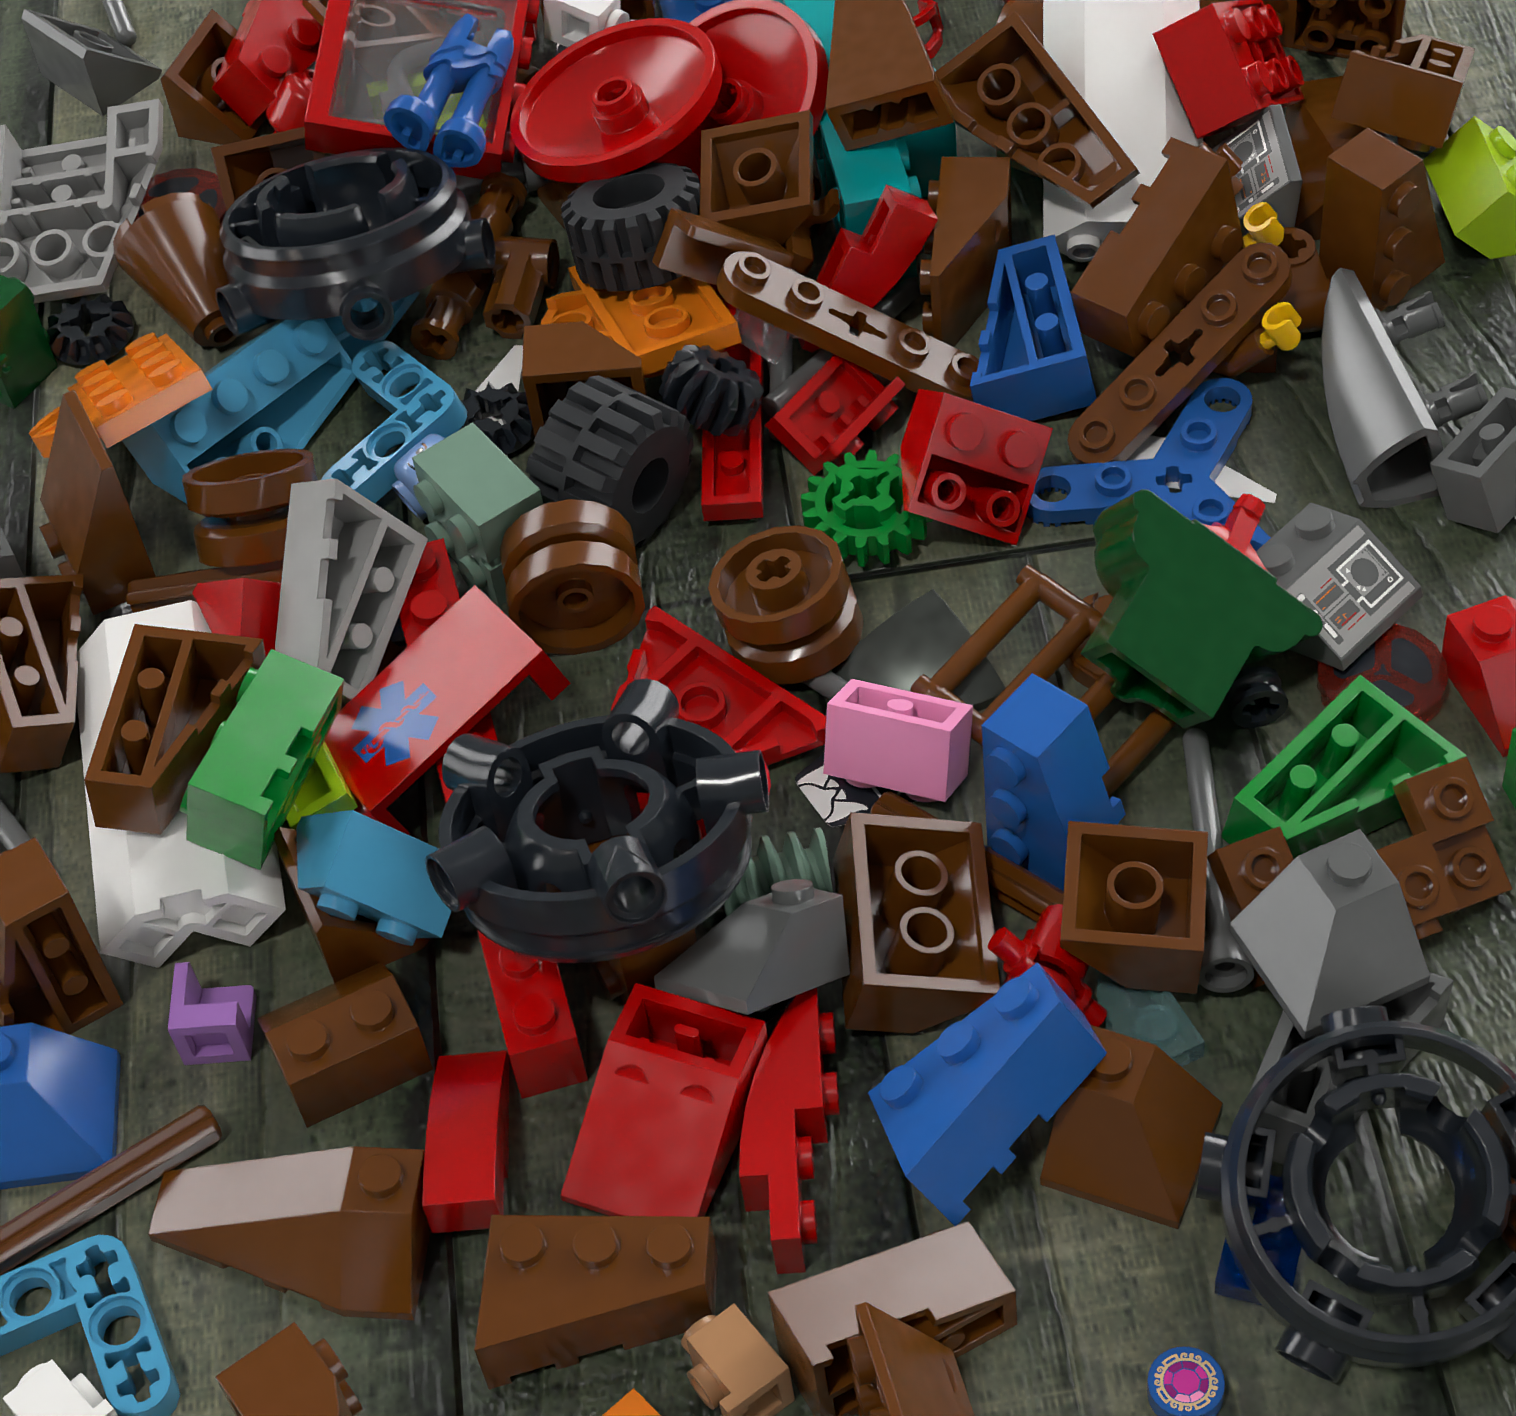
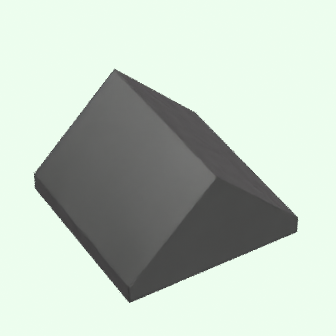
[21,9,162,116]

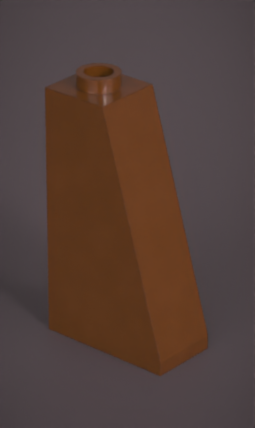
[825,0,954,151]

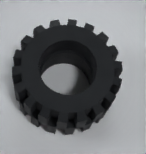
[561,163,700,292]

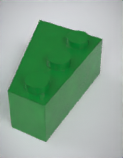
[180,649,344,870]
[1221,675,1467,859]

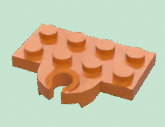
[541,266,742,378]
[29,333,213,458]

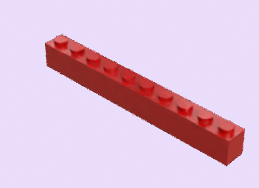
[399,538,588,1099]

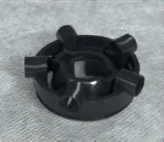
[215,148,496,341]
[425,679,769,963]
[1196,1006,1516,1383]

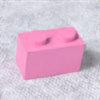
[823,679,973,802]

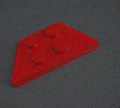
[611,605,826,766]

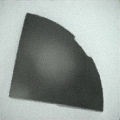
[832,589,1005,711]

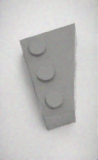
[275,478,428,708]

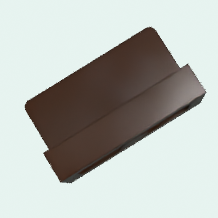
[652,207,794,285]

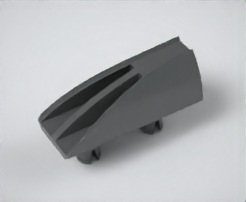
[1322,268,1488,508]

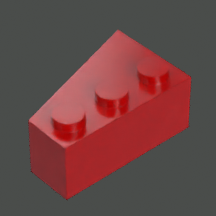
[212,0,323,126]

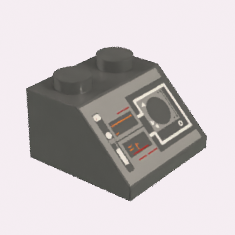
[1212,104,1302,236]
[1256,502,1423,671]

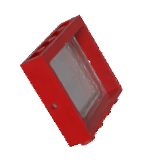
[304,0,541,179]

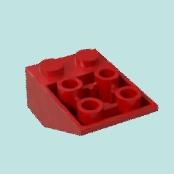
[1152,0,1305,139]
[560,983,768,1217]

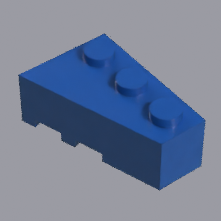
[970,234,1097,421]
[982,673,1126,891]
[868,962,1107,1226]

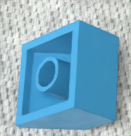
[296,810,452,946]

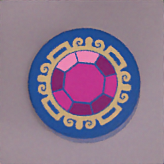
[1147,1347,1225,1416]

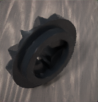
[46,294,134,365]
[459,381,534,455]

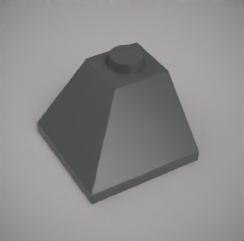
[1229,829,1430,1039]
[654,879,850,1015]

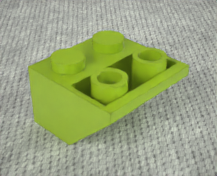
[1423,116,1516,259]

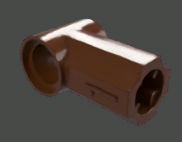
[483,236,560,339]

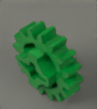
[801,450,933,567]

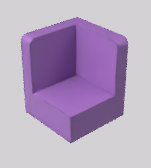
[168,962,257,1065]

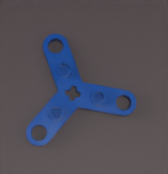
[1026,378,1271,551]

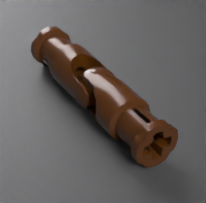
[410,172,528,360]

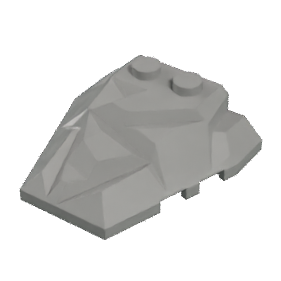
[0,99,163,304]

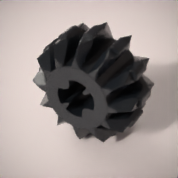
[658,345,764,436]

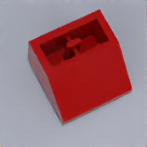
[901,389,1053,545]

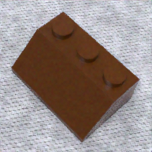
[833,812,1000,1034]

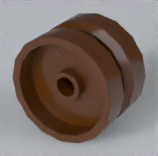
[182,449,318,567]
[500,499,645,655]
[708,525,864,684]

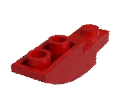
[739,988,840,1274]

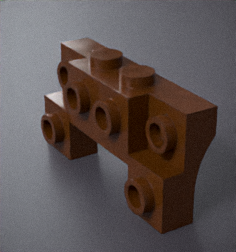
[1207,757,1512,989]

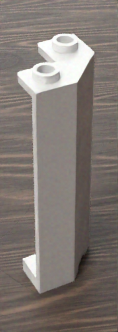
[1043,0,1203,262]
[76,600,286,968]

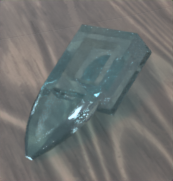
[1097,972,1205,1067]

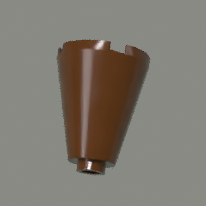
[113,192,237,347]

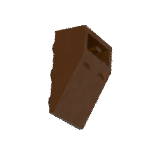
[1263,0,1407,59]
[920,157,1013,347]
[846,1302,975,1416]

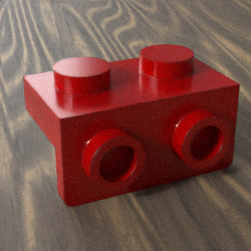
[765,354,906,476]

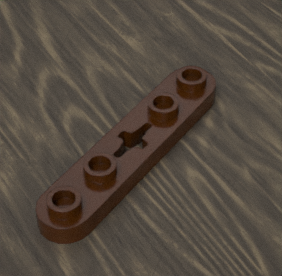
[1067,243,1292,464]
[716,251,979,402]

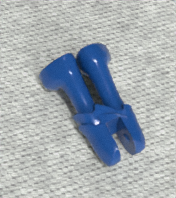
[383,13,514,168]

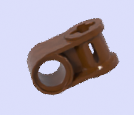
[1278,227,1331,334]

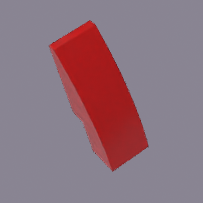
[797,184,938,353]
[422,1050,509,1233]

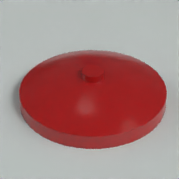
[650,0,829,181]
[510,18,723,183]

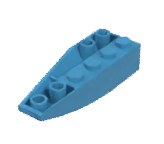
[122,292,419,504]

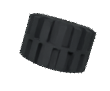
[525,375,694,548]

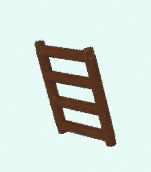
[910,564,1177,798]

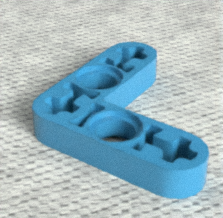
[321,340,467,504]
[0,1235,180,1416]

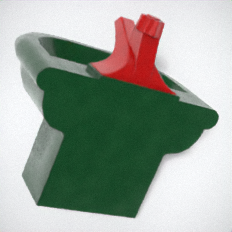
[1080,489,1323,728]

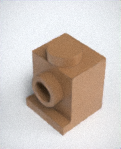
[681,1304,795,1416]

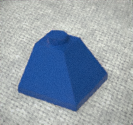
[0,1023,121,1190]

